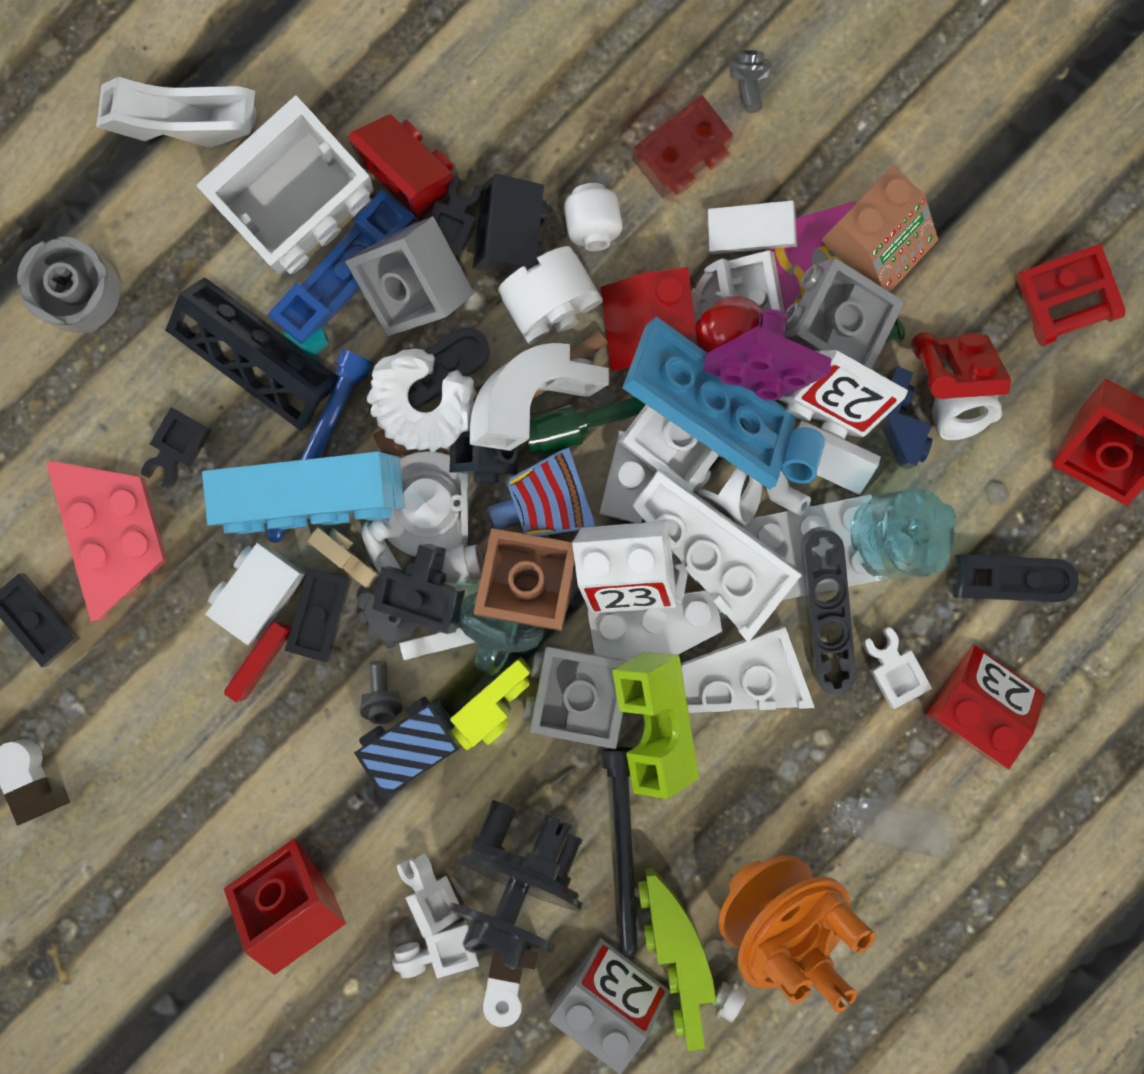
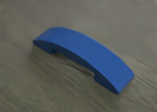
[267,190,415,344]

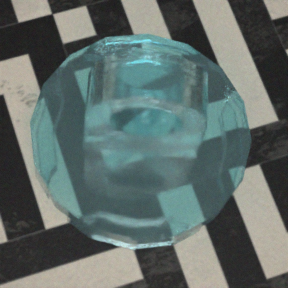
[458,592,545,676]

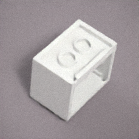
[196,95,374,277]

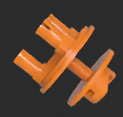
[719,855,876,1013]

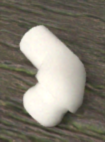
[765,471,811,516]
[361,519,402,574]

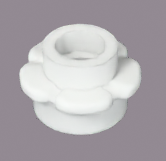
[710,979,748,1023]

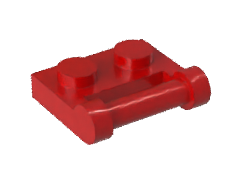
[1015,243,1125,346]
[911,332,1011,399]

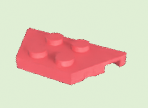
[46,461,168,622]

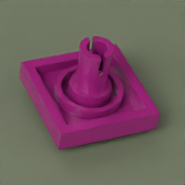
[703,309,832,401]

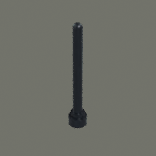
[601,747,638,957]

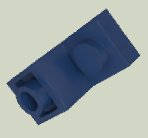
[879,366,933,469]

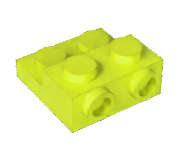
[450,657,532,751]

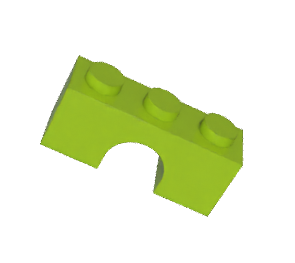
[612,652,699,800]

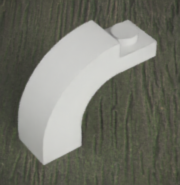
[470,343,609,451]

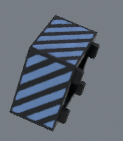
[354,696,462,798]

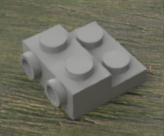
[784,258,905,370]
[523,643,629,749]

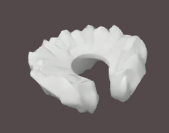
[367,349,477,452]

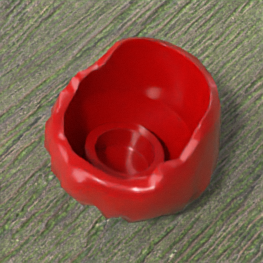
[696,296,763,353]

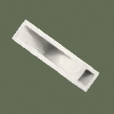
[96,77,257,148]

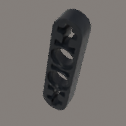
[801,526,856,695]

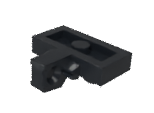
[372,544,465,634]

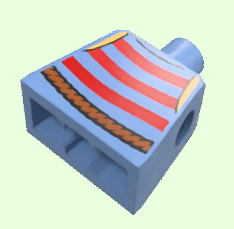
[488,448,596,537]

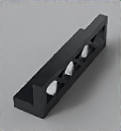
[165,277,339,431]

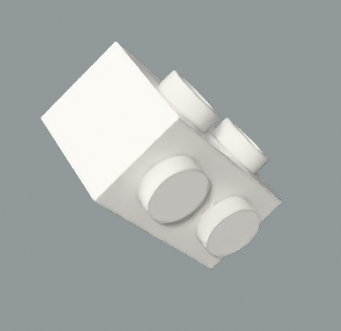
[205,543,306,645]

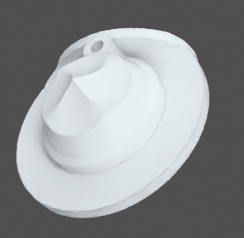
[386,451,468,556]

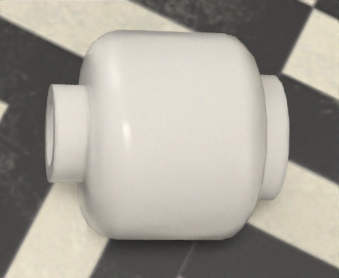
[563,183,623,251]

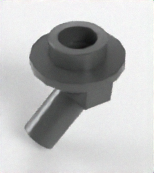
[729,50,772,113]
[359,661,403,724]

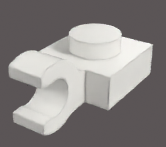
[397,853,461,938]

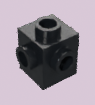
[449,430,518,484]

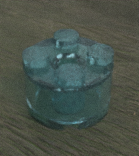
[850,488,956,580]

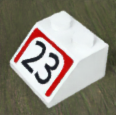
[779,350,908,440]
[572,521,678,613]

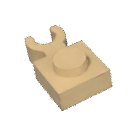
[307,527,380,588]

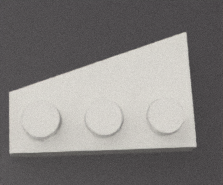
[587,590,722,660]
[681,625,815,713]

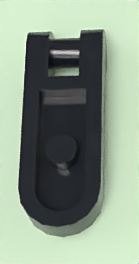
[408,328,490,411]
[953,554,1079,602]

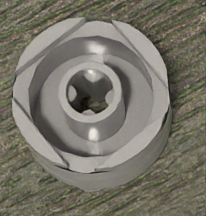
[17,237,122,333]

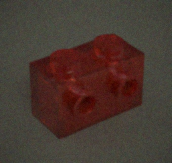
[632,95,734,199]

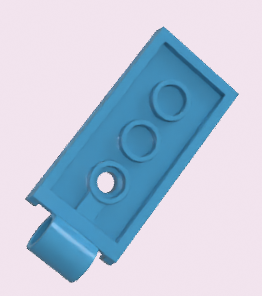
[622,317,825,490]

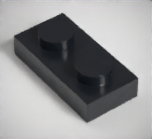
[285,567,352,663]
[0,573,80,667]

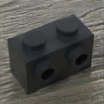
[472,173,547,276]

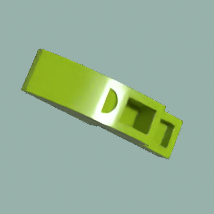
[638,867,717,1051]

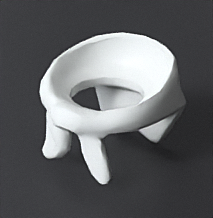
[932,395,1003,440]
[697,468,762,526]

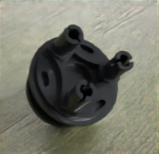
[448,800,583,969]

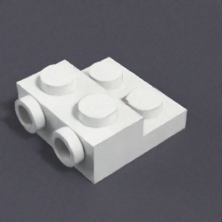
[618,405,722,492]

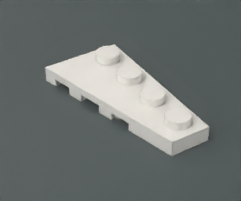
[633,468,802,643]

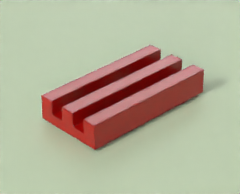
[224,621,291,703]

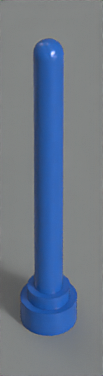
[266,348,374,543]

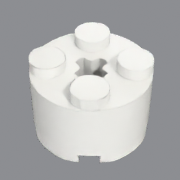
[498,246,603,345]

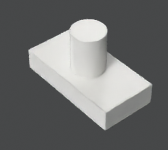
[599,430,653,523]

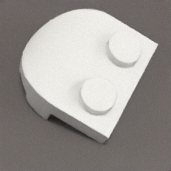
[691,250,787,333]

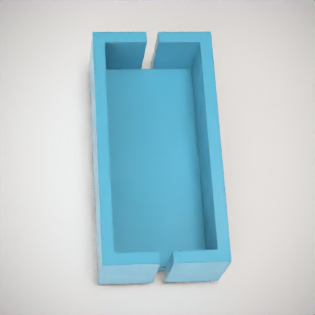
[202,452,405,534]

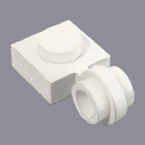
[392,920,479,979]

